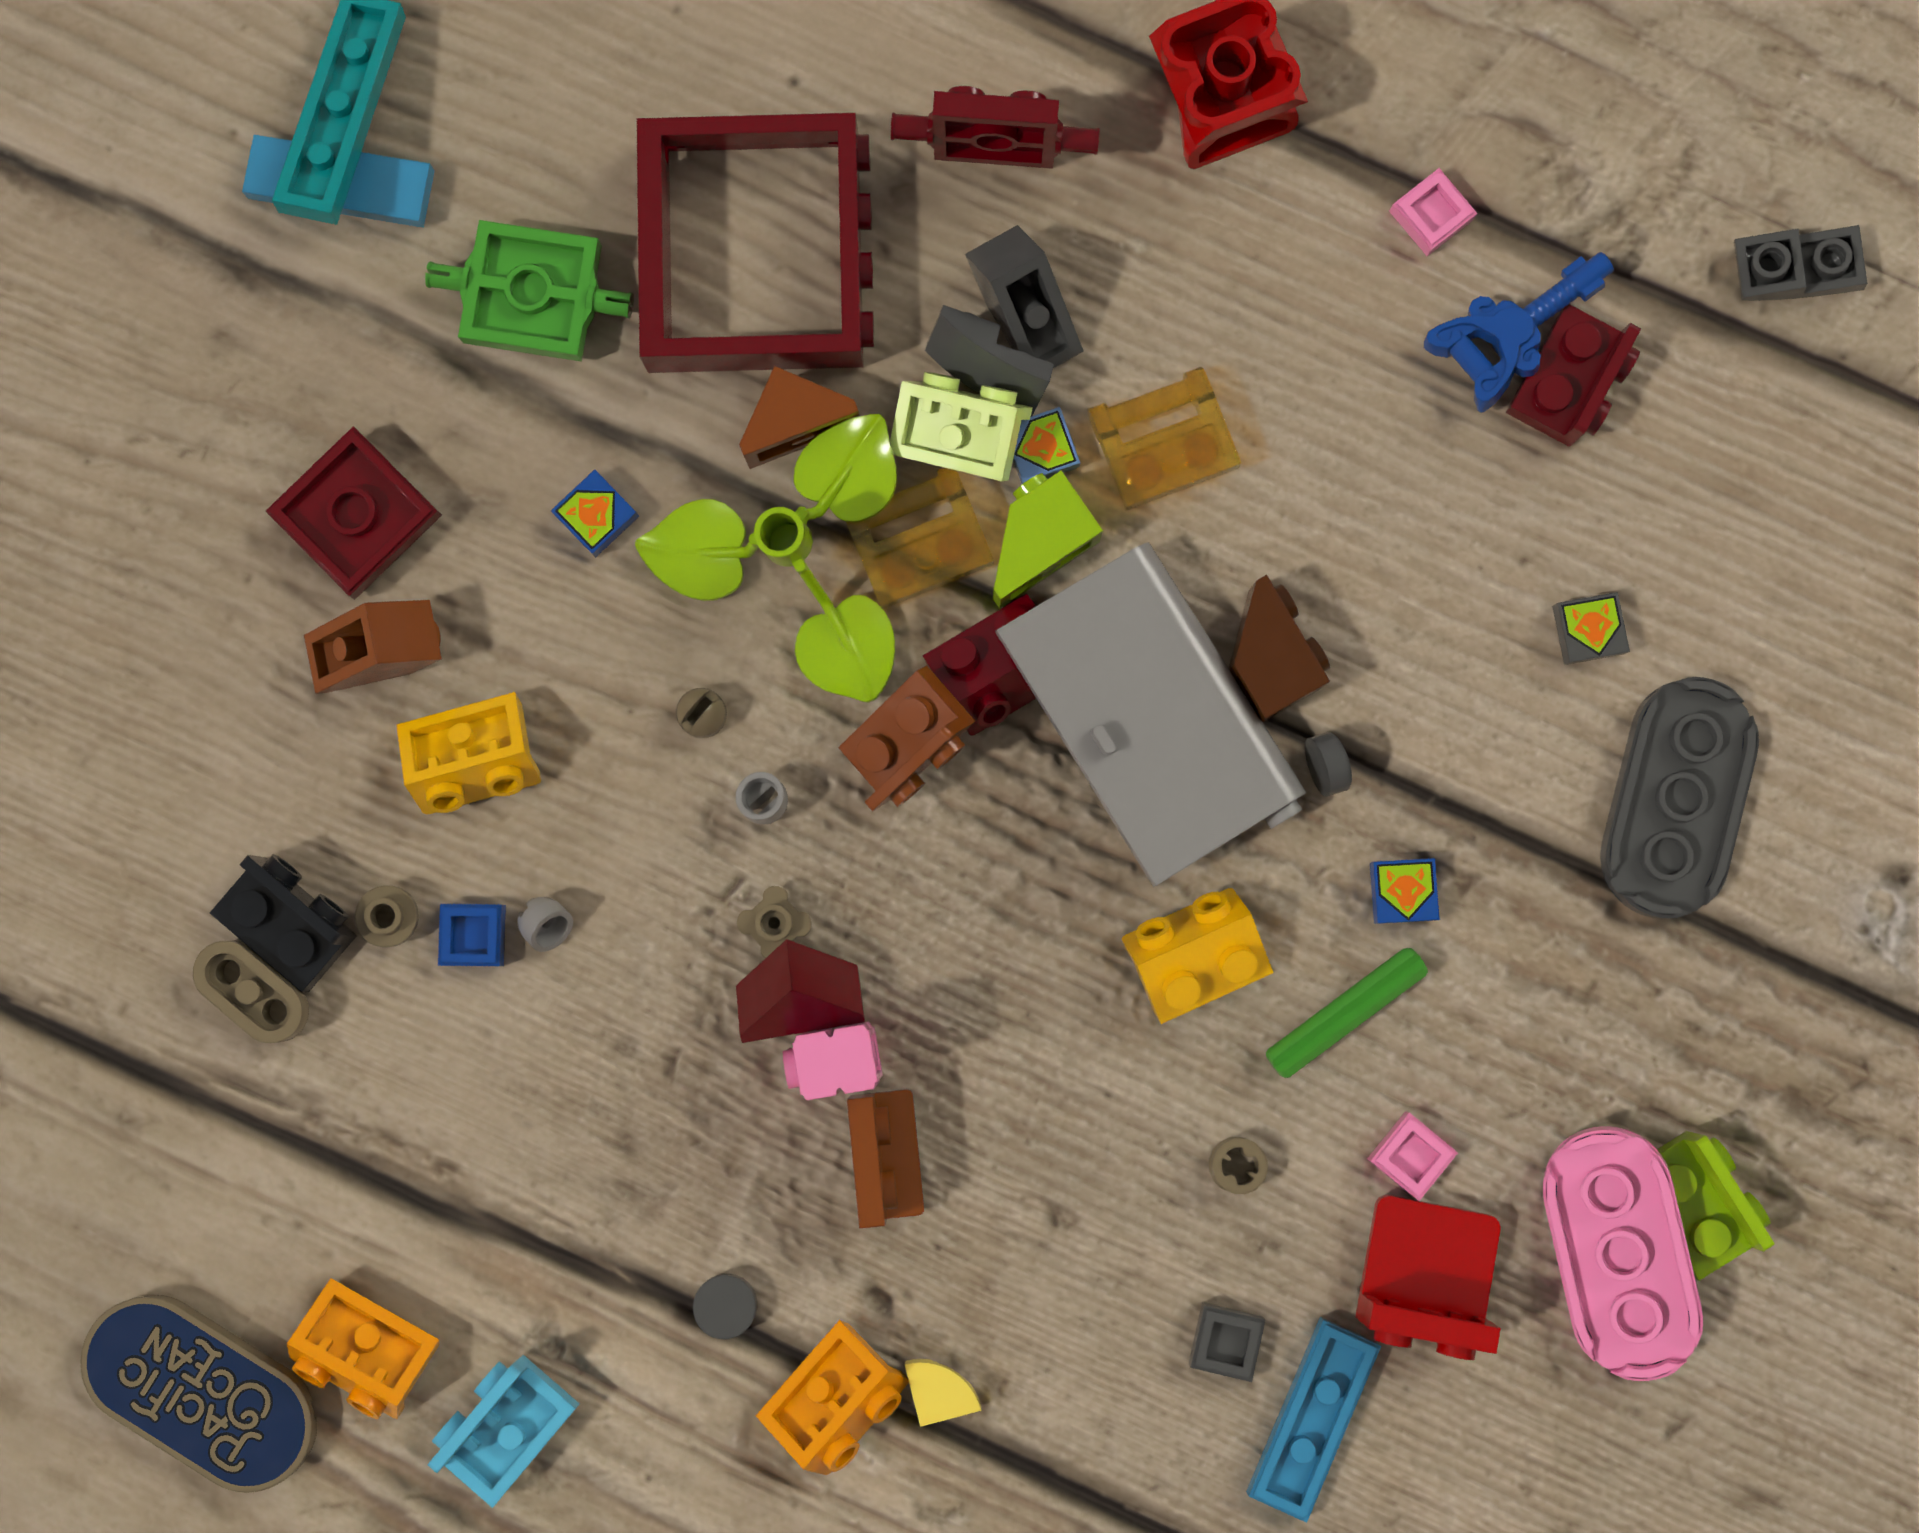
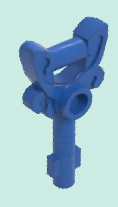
[1424,252,1614,413]

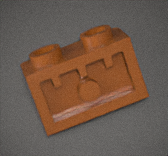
[838,665,975,812]
[847,1089,924,1229]

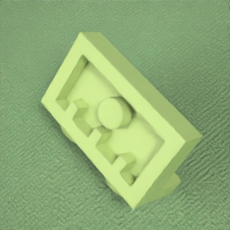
[890,372,1033,481]

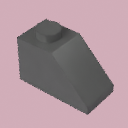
[965,225,1084,368]

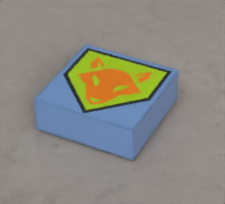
[1013,407,1080,484]

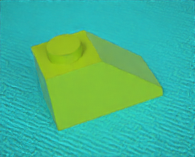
[993,470,1103,609]

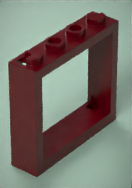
[637,113,874,373]

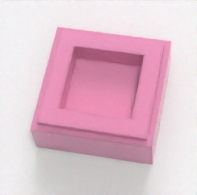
[1389,168,1478,256]
[1367,1111,1458,1201]

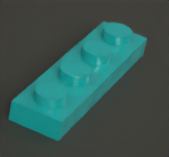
[272,0,406,225]

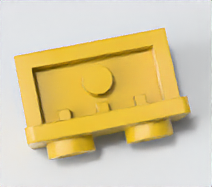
[1122,888,1274,1024]

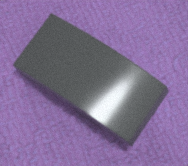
[1734,225,1868,301]
[925,305,1054,417]

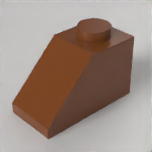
[304,600,442,694]

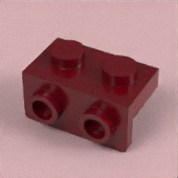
[923,594,1036,736]

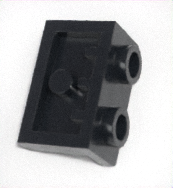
[210,854,357,992]

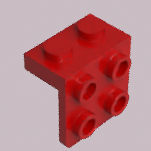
[1355,1195,1501,1360]

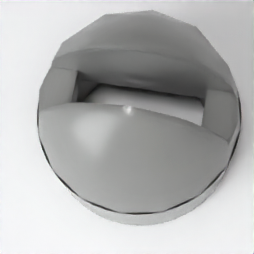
[736,772,788,824]
[517,897,573,952]

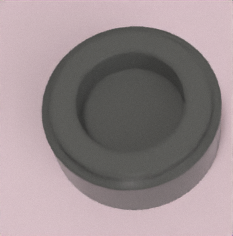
[1305,732,1352,797]
[693,1273,758,1339]

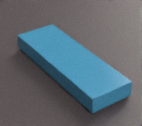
[242,135,435,228]
[1246,1317,1381,1523]

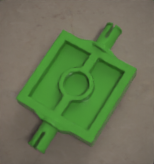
[425,220,634,362]

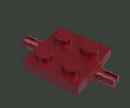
[891,86,1100,169]

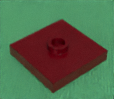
[266,426,442,600]

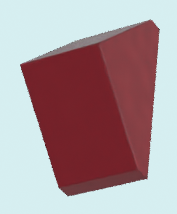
[736,939,865,1043]

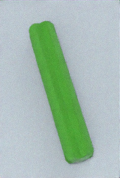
[1266,948,1428,1078]

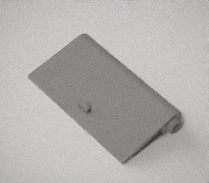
[995,542,1307,887]

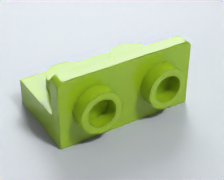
[1657,1131,1775,1281]

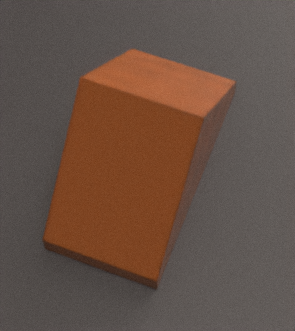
[739,366,860,469]

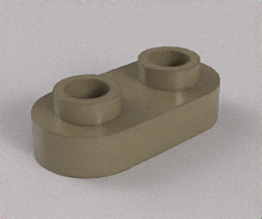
[193,941,309,1043]

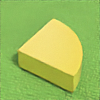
[905,1359,981,1427]

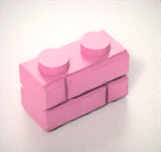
[783,1021,883,1101]

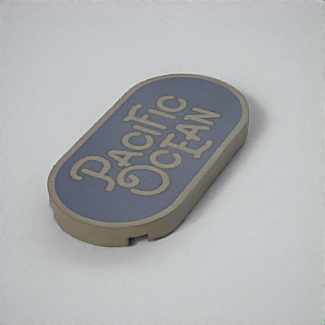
[80,1295,317,1493]

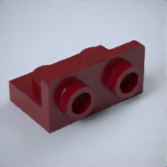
[1505,304,1641,447]

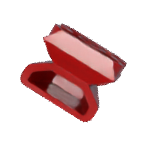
[1149,0,1308,169]

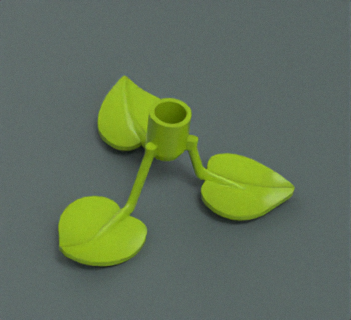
[635,414,897,703]

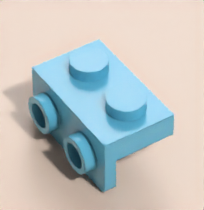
[428,1355,580,1508]

